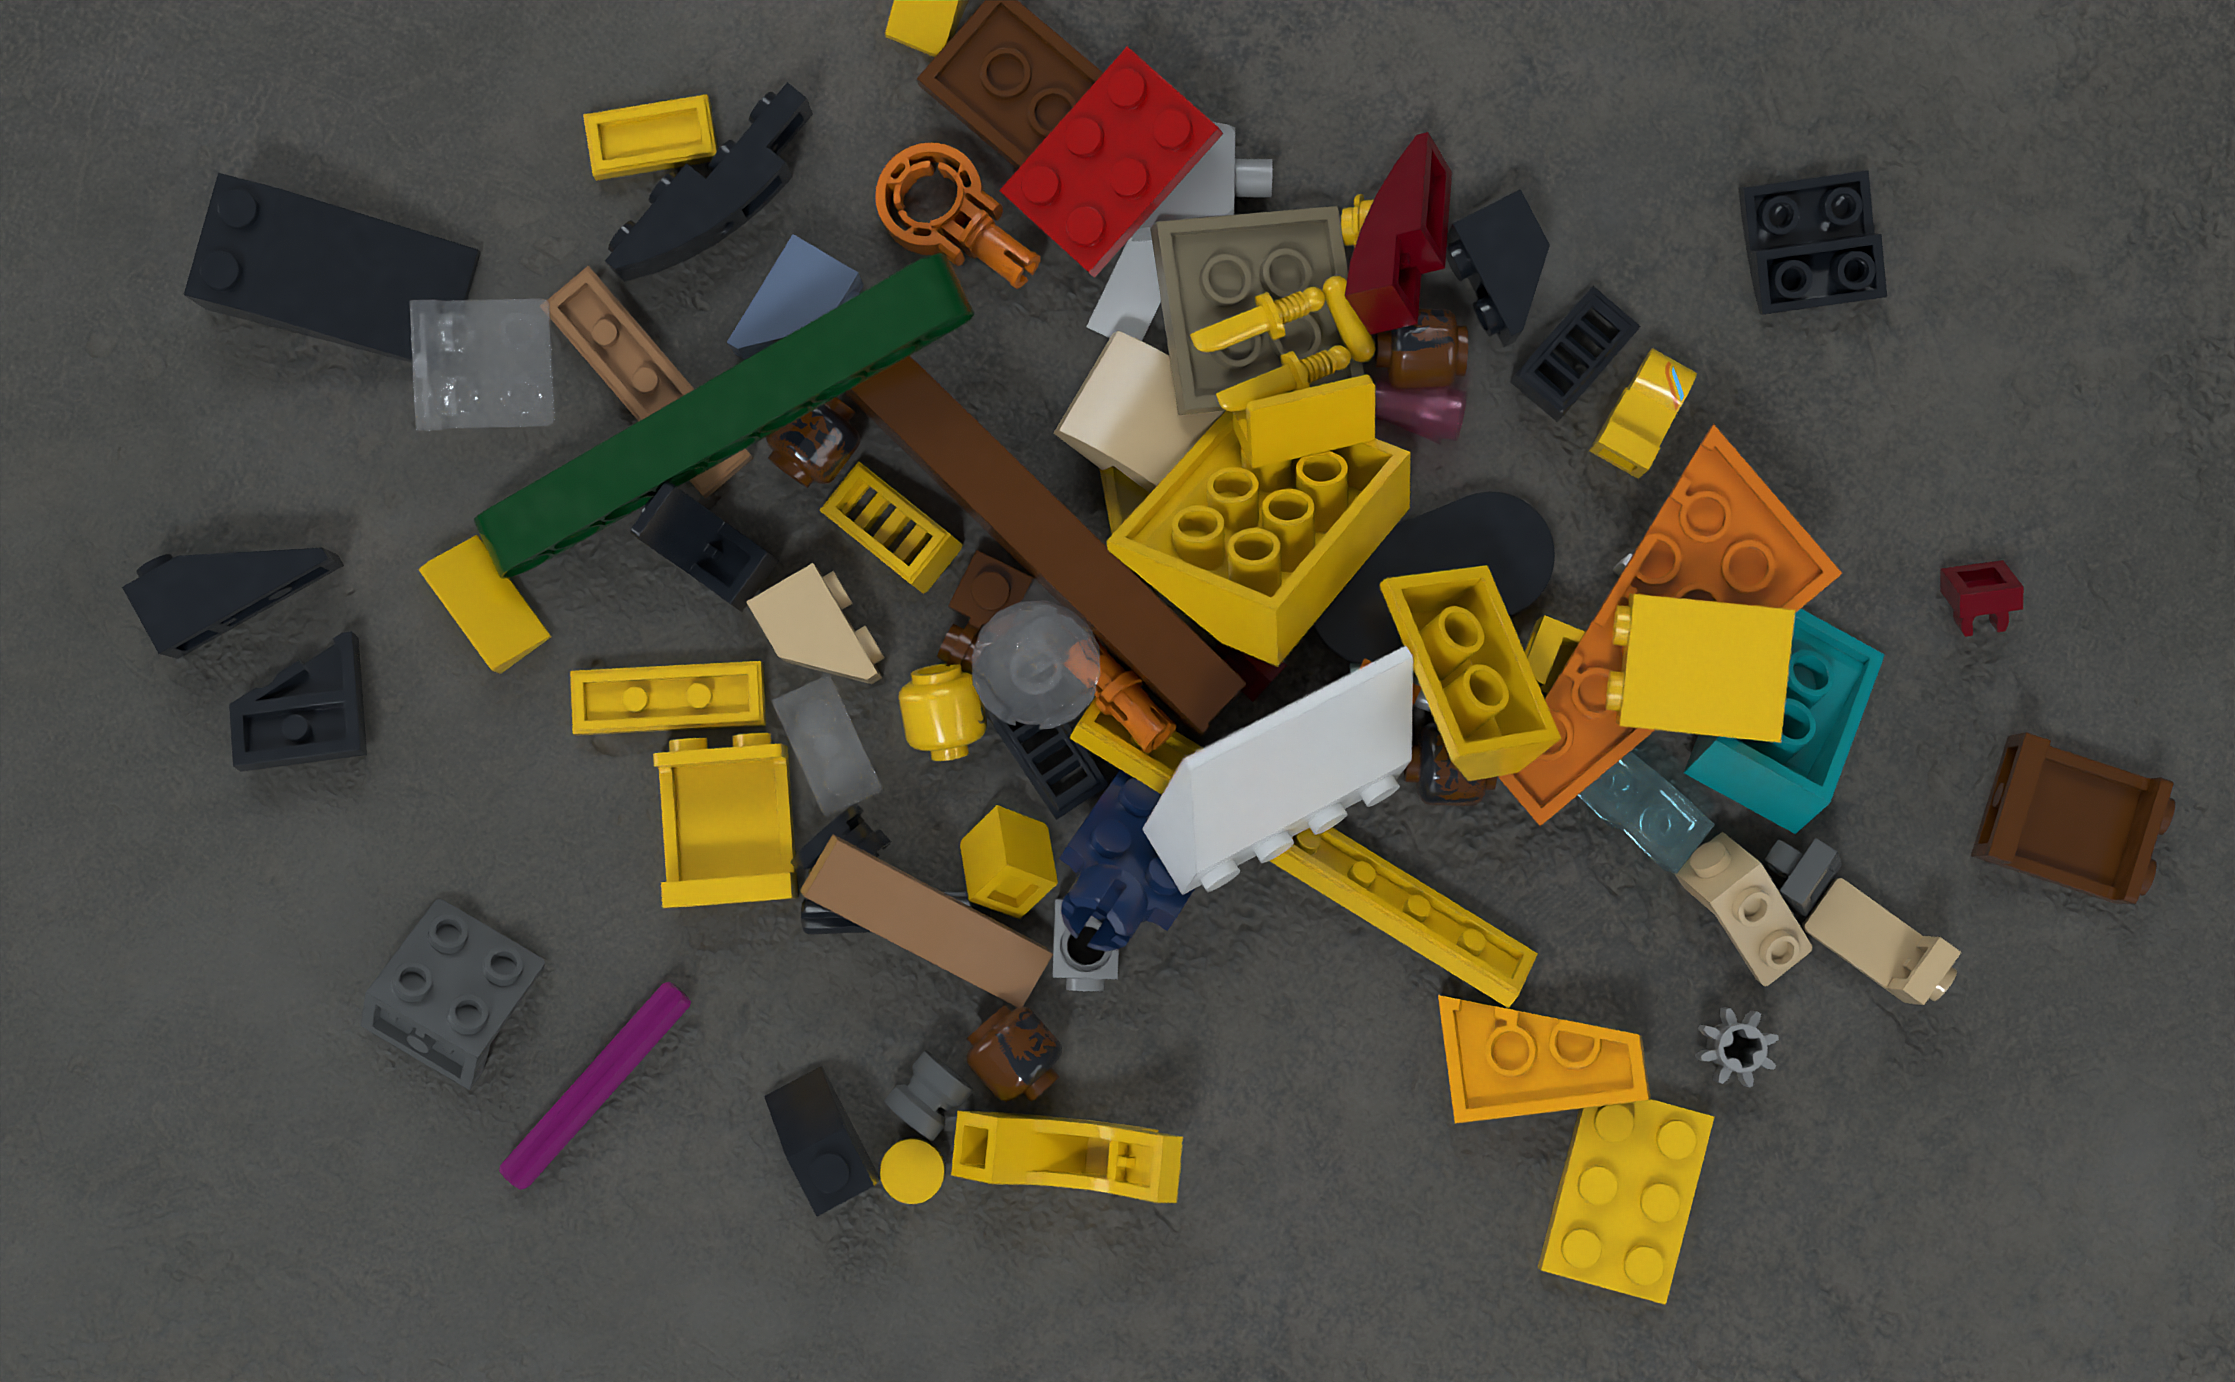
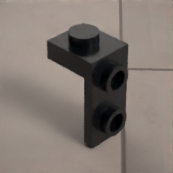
[630,481,779,612]

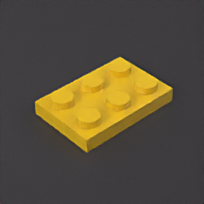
[1538,1099,1714,1305]

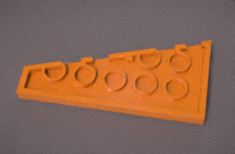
[1498,425,1843,826]

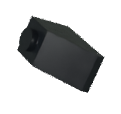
[764,1066,881,1217]

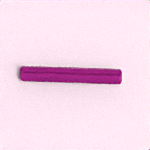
[499,982,691,1190]

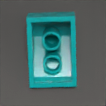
[1684,609,1885,834]

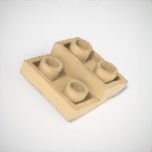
[1054,331,1224,493]

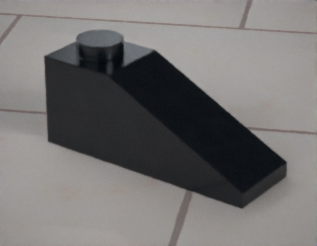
[122,548,344,659]

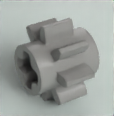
[1695,1007,1779,1087]

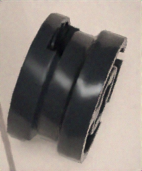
[790,803,892,874]

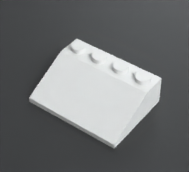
[1142,646,1413,895]

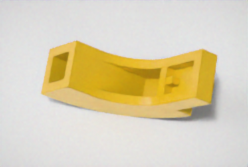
[951,1111,1183,1203]

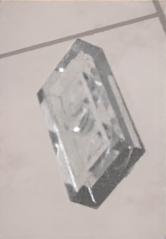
[771,674,884,818]

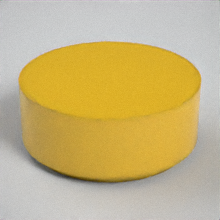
[880,1138,946,1204]

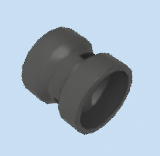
[884,1050,974,1141]

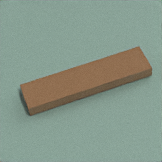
[540,266,753,499]
[800,835,1053,1008]

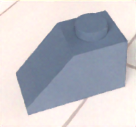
[727,234,864,360]

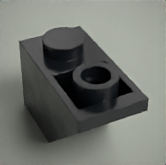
[1446,189,1550,347]

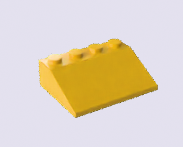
[1107,410,1411,667]

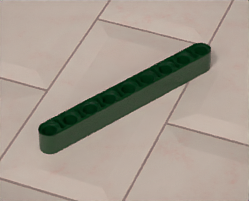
[474,253,975,579]

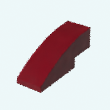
[1344,132,1452,335]

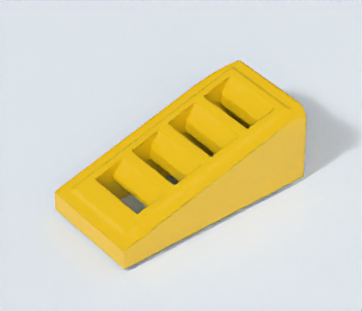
[819,461,963,594]

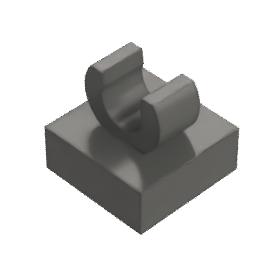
[1764,838,1842,917]

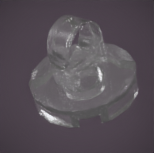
[972,601,1100,729]

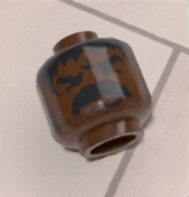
[1375,309,1468,391]
[766,397,860,488]
[1403,722,1497,806]
[966,1005,1062,1102]

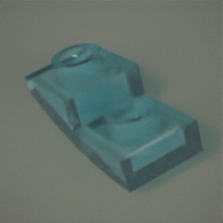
[1578,751,1715,874]

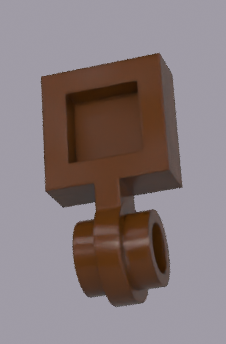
[937,550,1034,674]

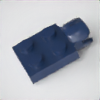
[1059,770,1195,951]

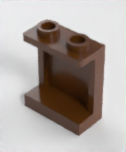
[1971,732,2175,904]

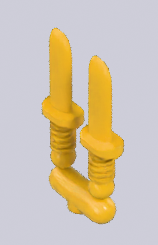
[1190,276,1376,412]

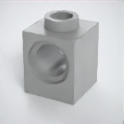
[1053,899,1119,991]

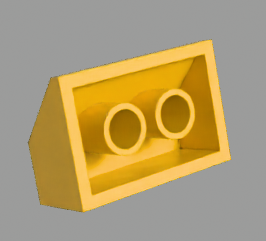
[1379,565,1561,781]

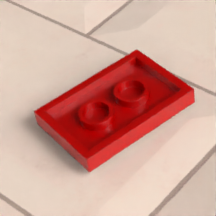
[999,46,1223,278]

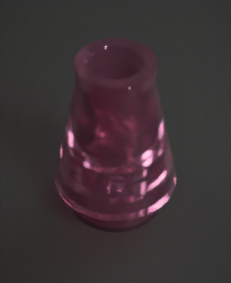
[1375,381,1467,444]

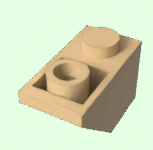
[747,563,885,684]

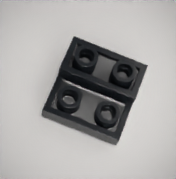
[1738,170,1887,315]

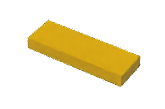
[570,661,766,735]

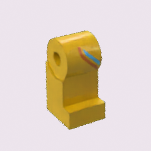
[1589,348,1697,479]

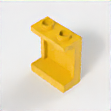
[1606,593,1795,743]
[653,733,799,908]

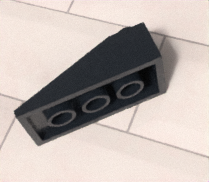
[184,173,481,372]

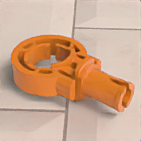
[875,143,1041,289]

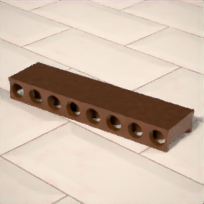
[845,356,1247,740]

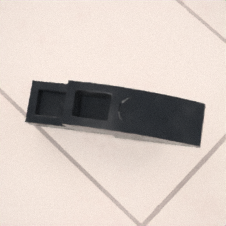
[605,82,813,282]

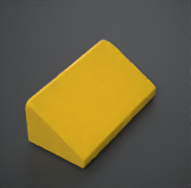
[418,535,552,674]

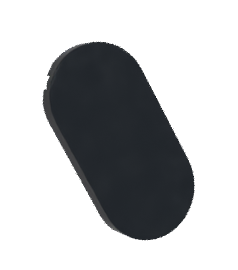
[1313,491,1555,664]

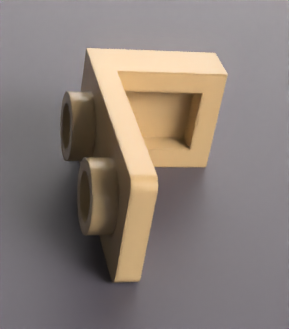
[1673,832,1813,986]
[1802,878,1961,1005]

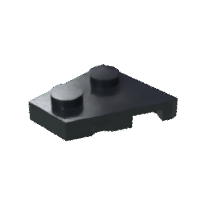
[229,631,367,772]

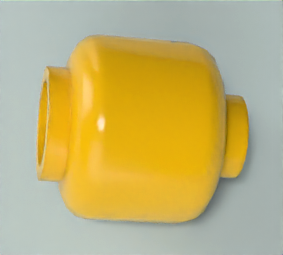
[898,663,987,761]

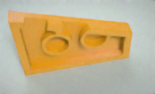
[1438,995,1651,1123]

